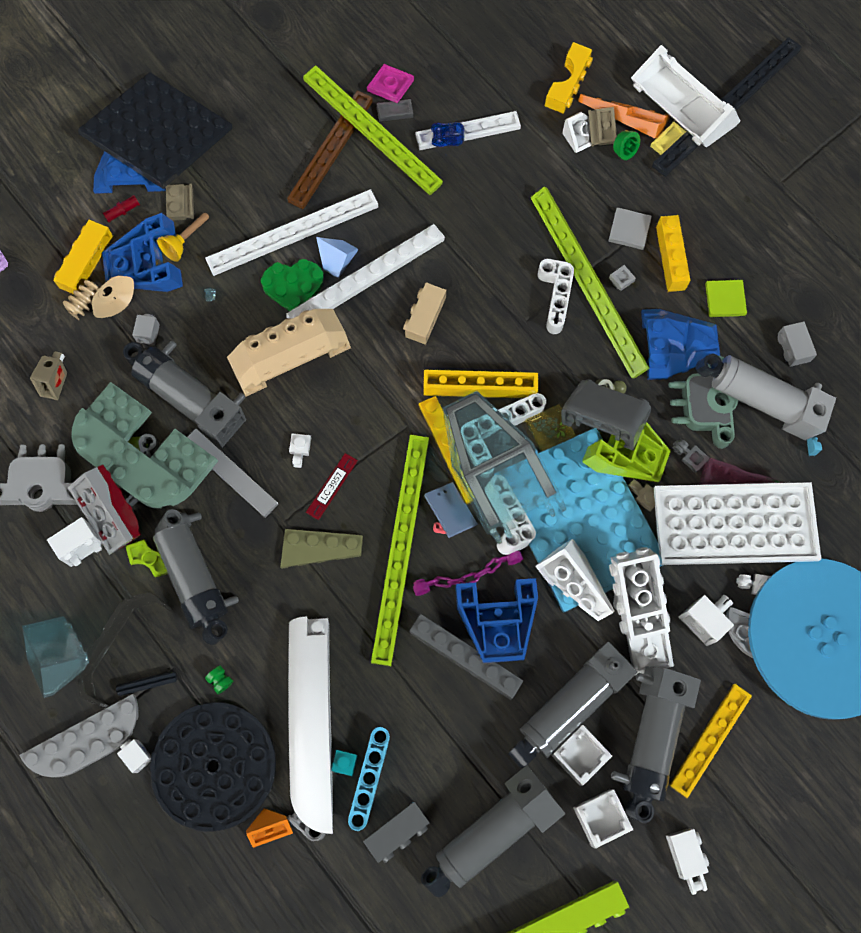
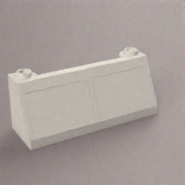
[631,45,740,147]

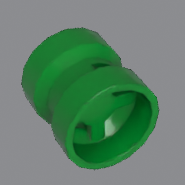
[205,665,234,694]

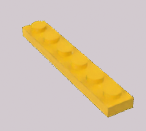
[419,396,476,505]

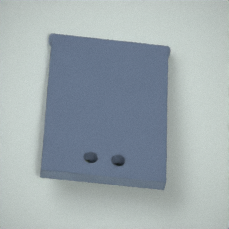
[424,482,478,538]

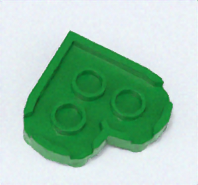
[261,259,324,311]

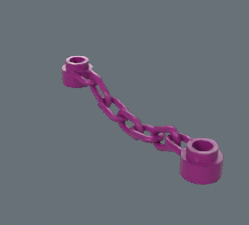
[413,551,523,596]

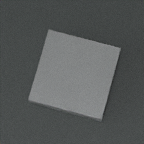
[608,208,651,250]

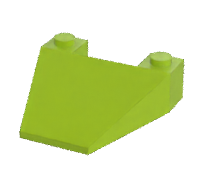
[582,422,670,482]

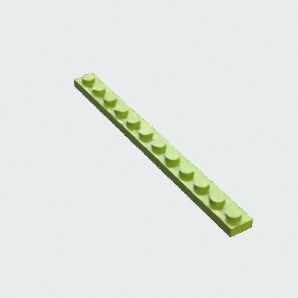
[530,187,650,378]
[371,435,429,667]

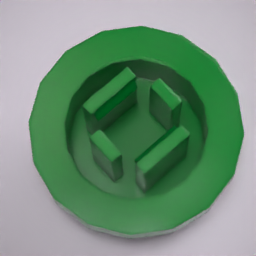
[613,130,640,160]

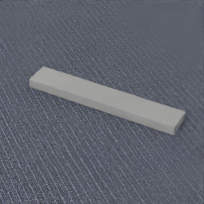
[187,429,278,518]

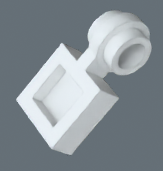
[736,574,770,595]

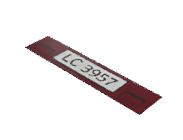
[306,453,358,520]

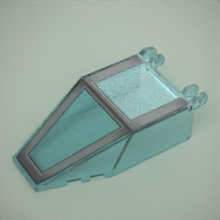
[443,391,566,544]

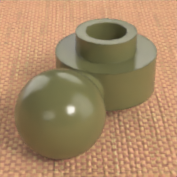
[595,379,627,394]

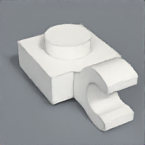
[289,434,311,468]

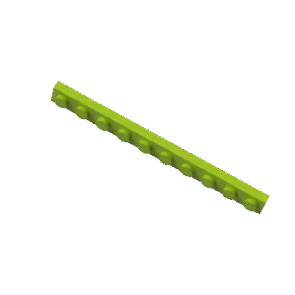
[303,65,443,195]

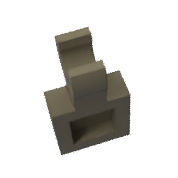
[628,479,655,511]

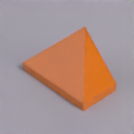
[246,808,293,848]

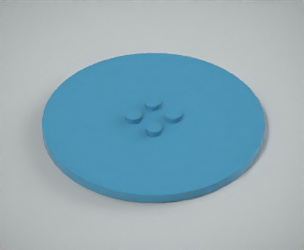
[748,559,861,720]

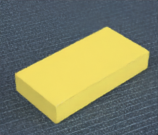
[650,122,687,155]

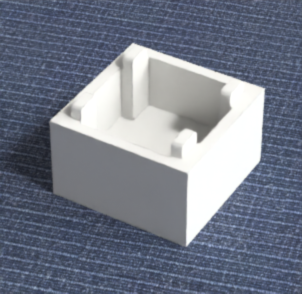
[47,517,104,567]
[551,725,612,786]
[573,789,633,848]

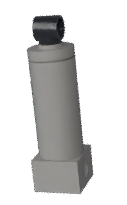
[696,353,836,440]

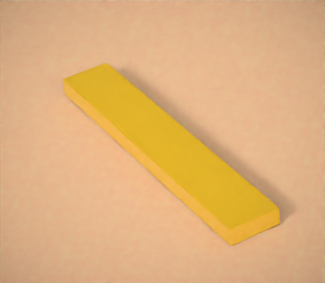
[669,684,752,798]

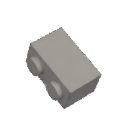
[778,322,817,367]

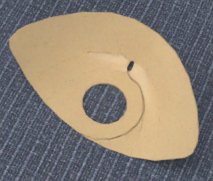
[92,276,134,318]

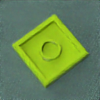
[705,280,747,317]

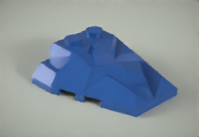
[93,151,166,194]
[641,309,720,380]

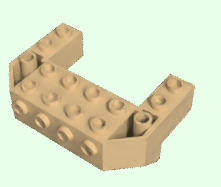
[227,309,351,396]

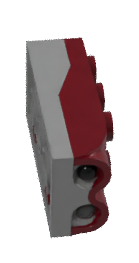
[68,465,141,555]

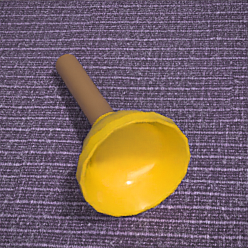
[157,213,209,262]

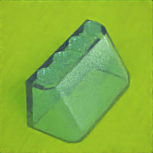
[22,616,89,698]

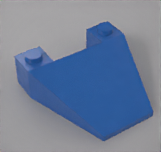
[102,213,183,292]
[456,578,538,663]

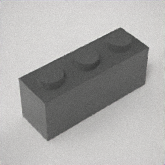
[363,801,429,863]

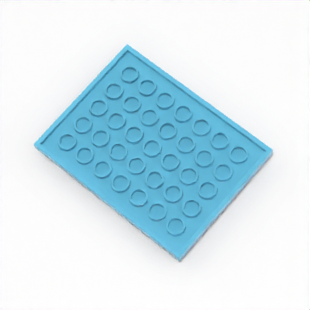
[494,428,663,613]

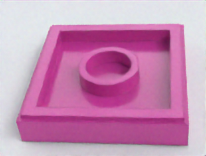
[367,64,414,103]

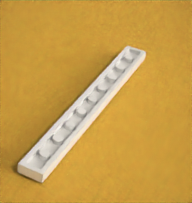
[205,189,378,276]
[286,224,445,319]

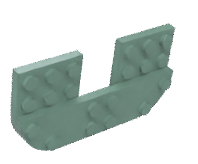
[72,382,218,508]

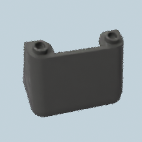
[561,379,651,450]

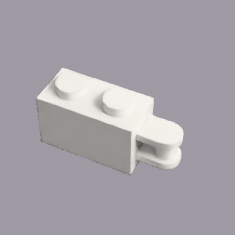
[666,828,709,895]

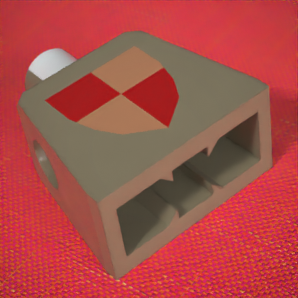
[30,352,67,400]

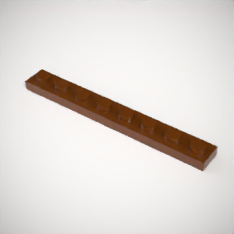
[287,90,373,209]

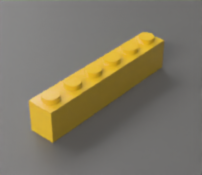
[424,370,538,398]

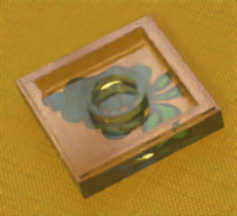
[525,404,576,452]

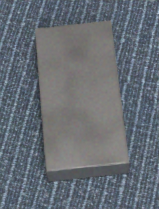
[377,99,413,122]

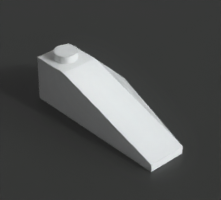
[536,539,614,621]

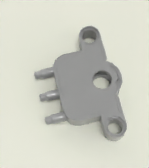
[0,444,78,512]

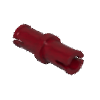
[103,195,140,223]

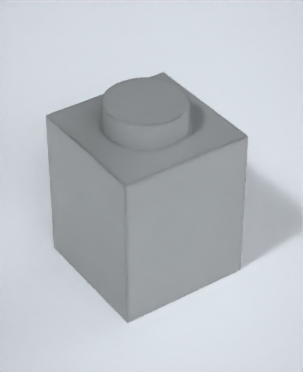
[132,314,160,345]

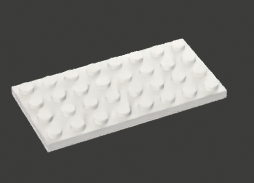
[654,482,821,565]

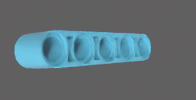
[348,727,390,831]

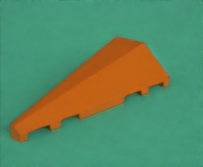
[578,94,670,138]

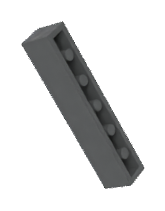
[410,614,523,700]

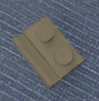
[588,107,617,147]
[166,184,194,220]

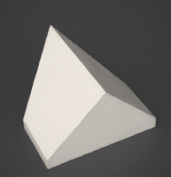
[562,112,591,153]

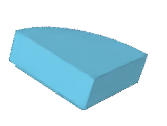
[807,437,822,456]

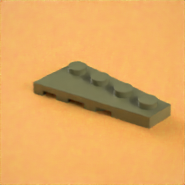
[281,529,363,569]

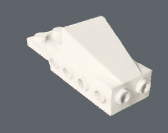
[609,547,674,676]

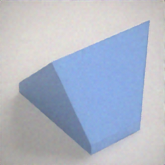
[316,237,358,278]

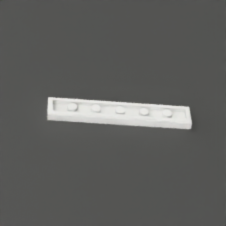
[415,111,521,150]

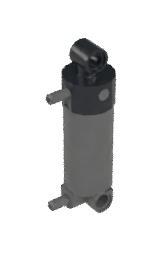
[153,509,239,645]

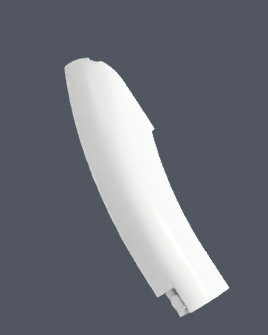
[289,617,333,834]

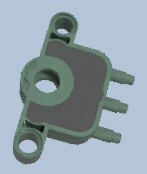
[668,356,738,449]

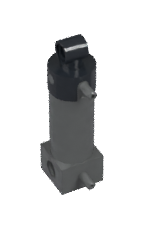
[123,341,246,448]
[611,666,701,823]

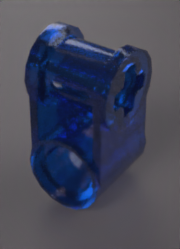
[431,122,465,147]

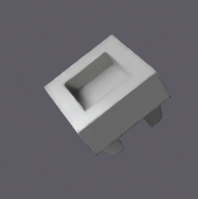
[609,265,636,291]

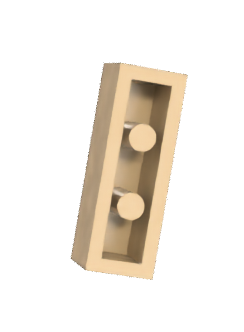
[403,283,446,345]

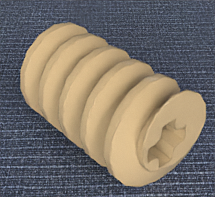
[63,280,105,320]

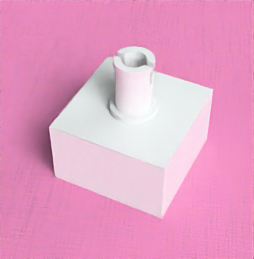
[679,595,734,646]

